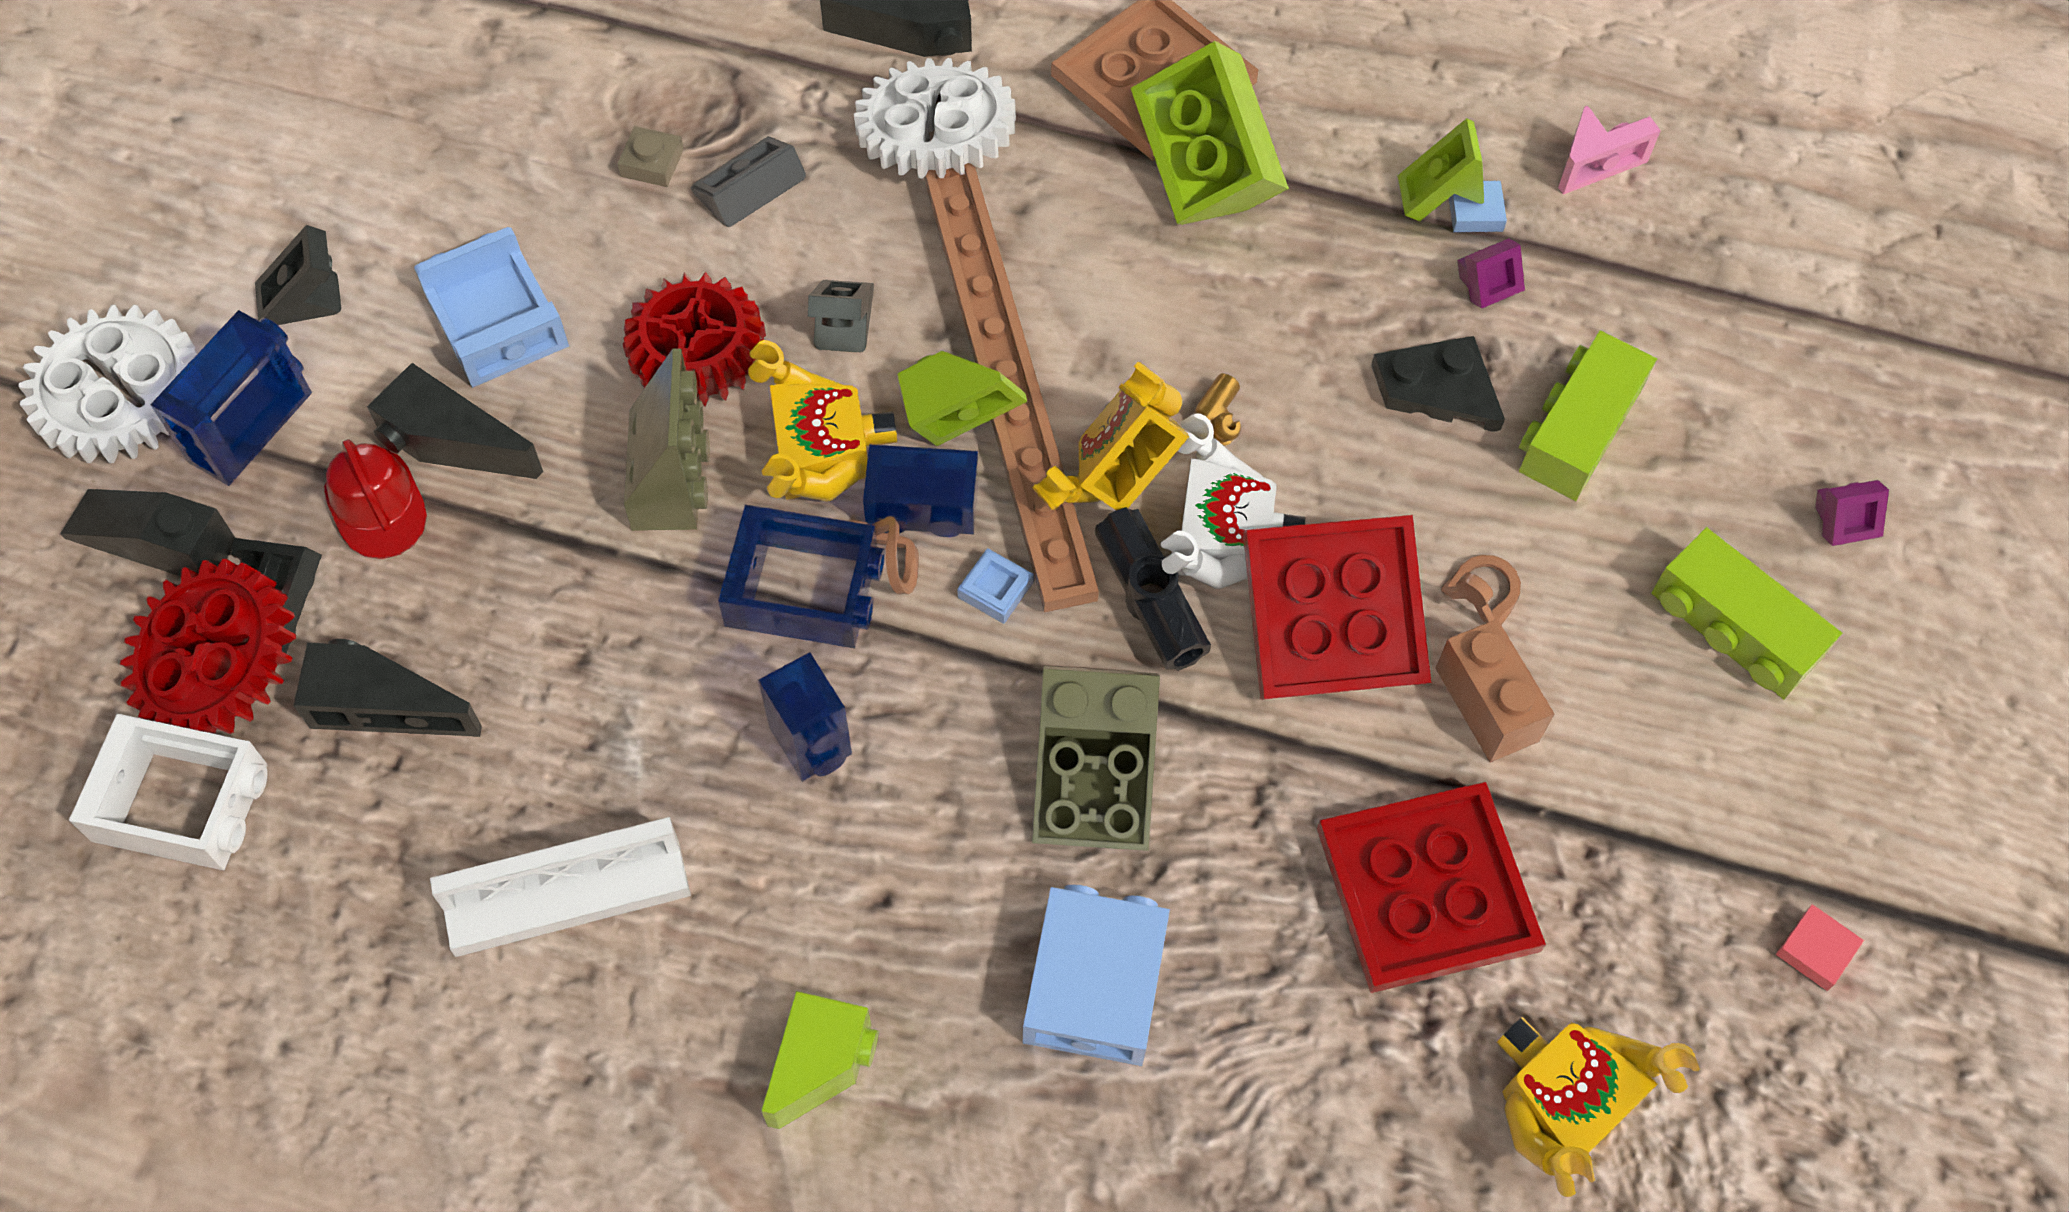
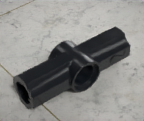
[1095,507,1211,671]

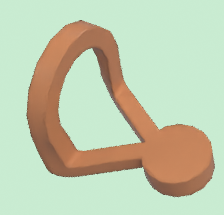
[838,516,919,594]
[1441,555,1521,625]

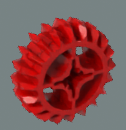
[623,271,766,407]

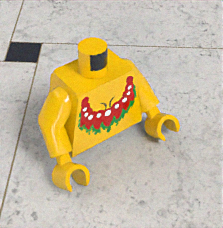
[748,340,897,502]
[1032,362,1189,511]
[1496,1017,1700,1197]

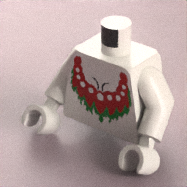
[1161,414,1306,589]

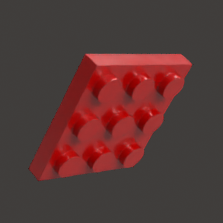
[1243,515,1432,700]
[1317,782,1546,993]

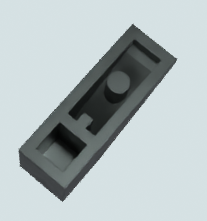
[820,0,972,57]
[367,363,544,479]
[60,489,235,577]
[293,639,482,737]

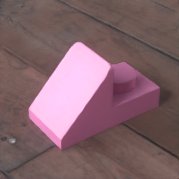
[1558,106,1661,195]

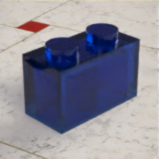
[863,444,979,537]
[758,652,852,782]

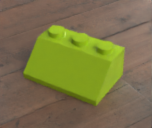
[1131,41,1289,225]

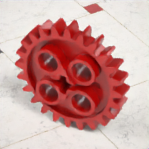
[120,559,296,734]

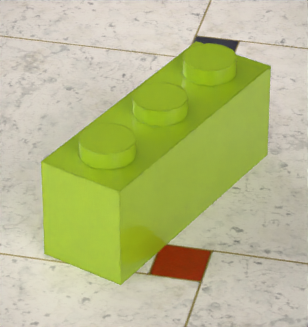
[1519,330,1658,501]
[1651,527,1843,700]

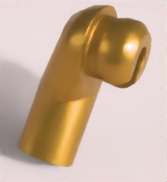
[1195,373,1241,446]

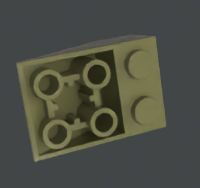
[624,349,710,531]
[1032,666,1160,851]

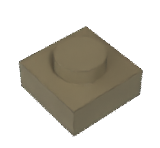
[617,126,684,187]

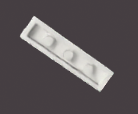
[430,817,691,957]

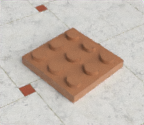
[1051,0,1259,161]

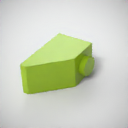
[897,351,1028,446]
[761,991,879,1129]

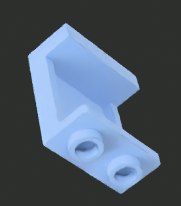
[414,227,569,388]
[1023,885,1170,1066]

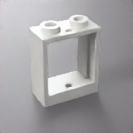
[69,714,268,871]

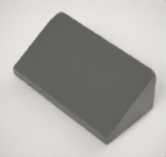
[690,136,806,227]

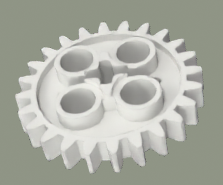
[854,58,1016,179]
[19,305,204,464]

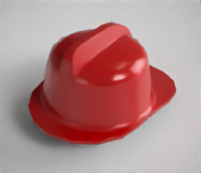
[324,439,427,559]

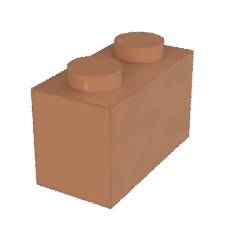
[1435,619,1555,763]

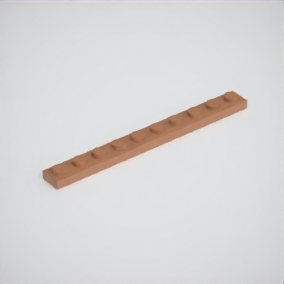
[924,163,1099,613]

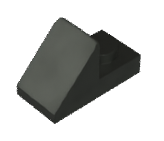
[255,225,342,327]
[808,279,874,353]

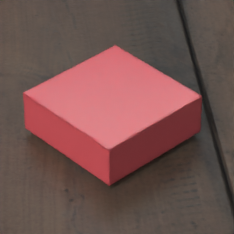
[1775,904,1864,991]

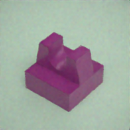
[1457,238,1525,309]
[1815,480,1889,546]

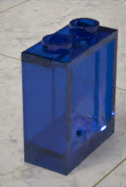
[150,310,312,486]
[718,504,885,649]

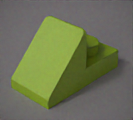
[1397,118,1484,221]

